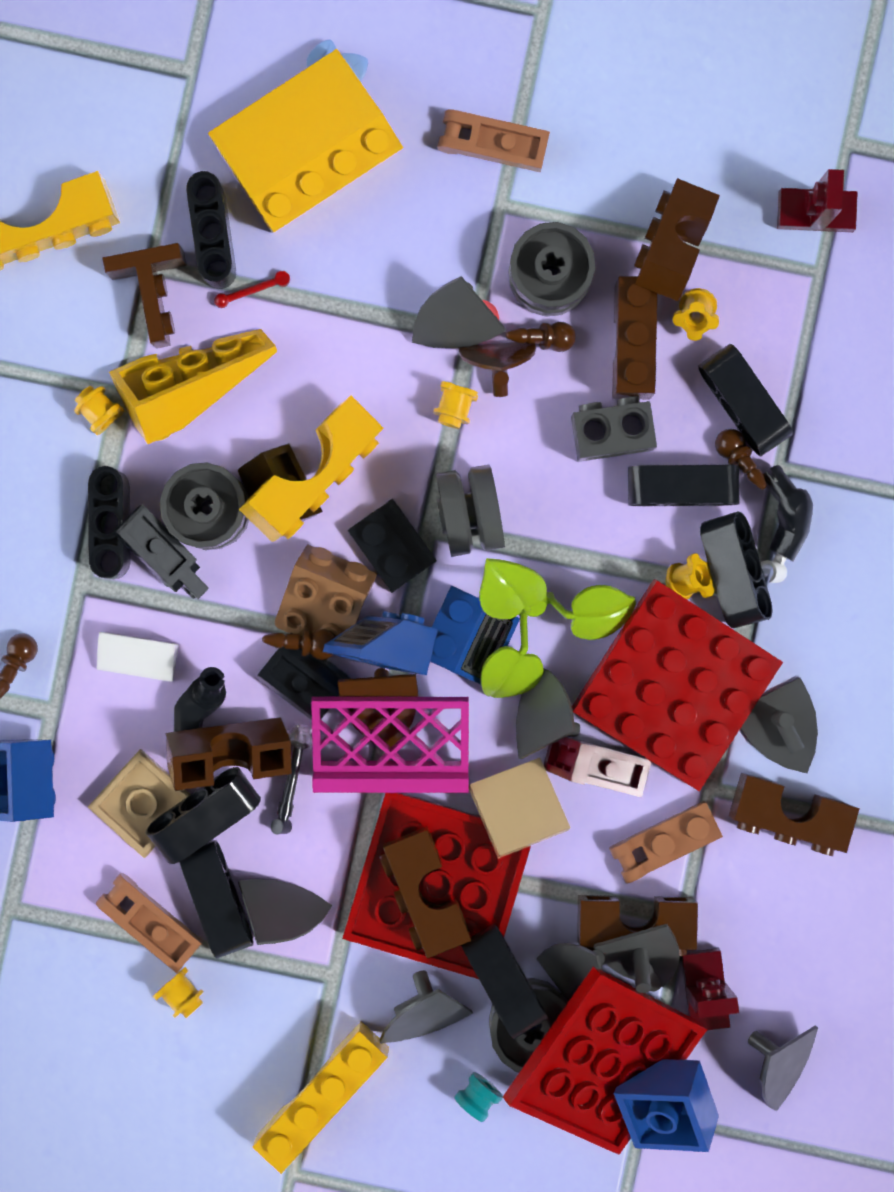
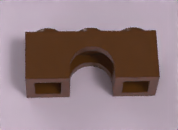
[634,178,720,301]
[612,276,658,400]
[165,717,292,791]
[728,772,860,857]
[379,826,471,958]
[577,895,698,956]

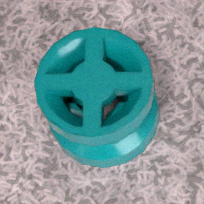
[454,1072,503,1122]

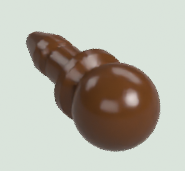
[506,322,576,352]
[715,429,766,490]
[262,629,336,660]
[0,633,38,699]

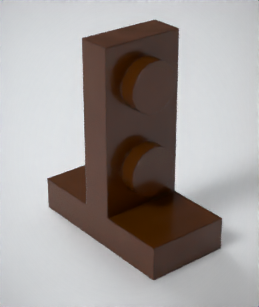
[102,243,187,349]

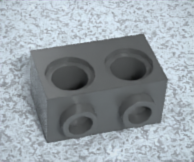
[571,396,657,462]

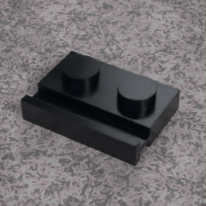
[347,498,437,593]
[256,632,352,720]

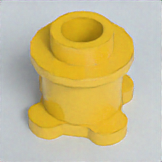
[673,288,720,341]
[433,381,478,429]
[74,385,125,436]
[665,553,714,599]
[153,967,204,1019]

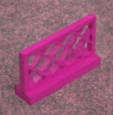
[311,697,469,793]

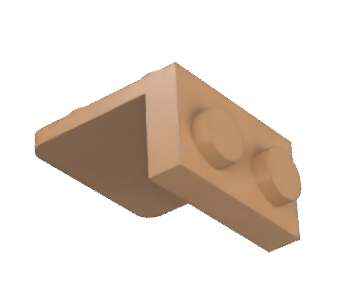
[275,544,378,636]

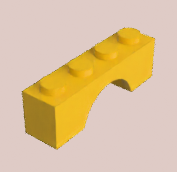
[0,171,120,271]
[239,395,384,542]
[252,1021,389,1174]

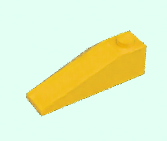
[109,329,277,444]

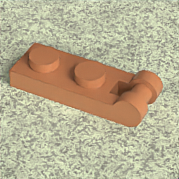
[437,109,550,173]
[609,801,723,884]
[96,873,203,973]

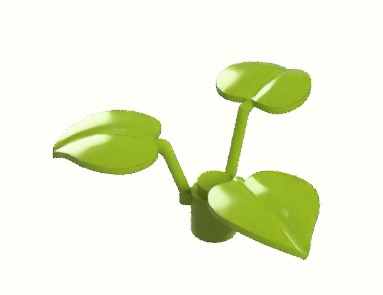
[479,558,636,698]

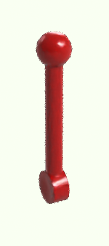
[214,271,290,308]

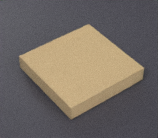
[88,749,191,859]
[469,757,571,858]

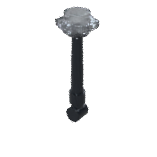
[271,723,312,835]

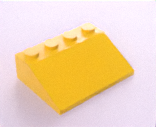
[208,49,404,233]

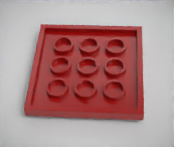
[572,579,783,792]
[342,793,531,979]
[503,966,707,1155]

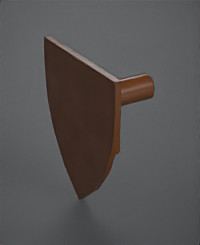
[459,342,536,397]
[338,668,418,747]

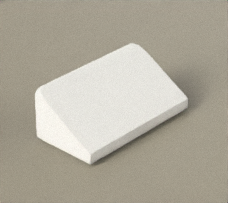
[97,632,179,682]

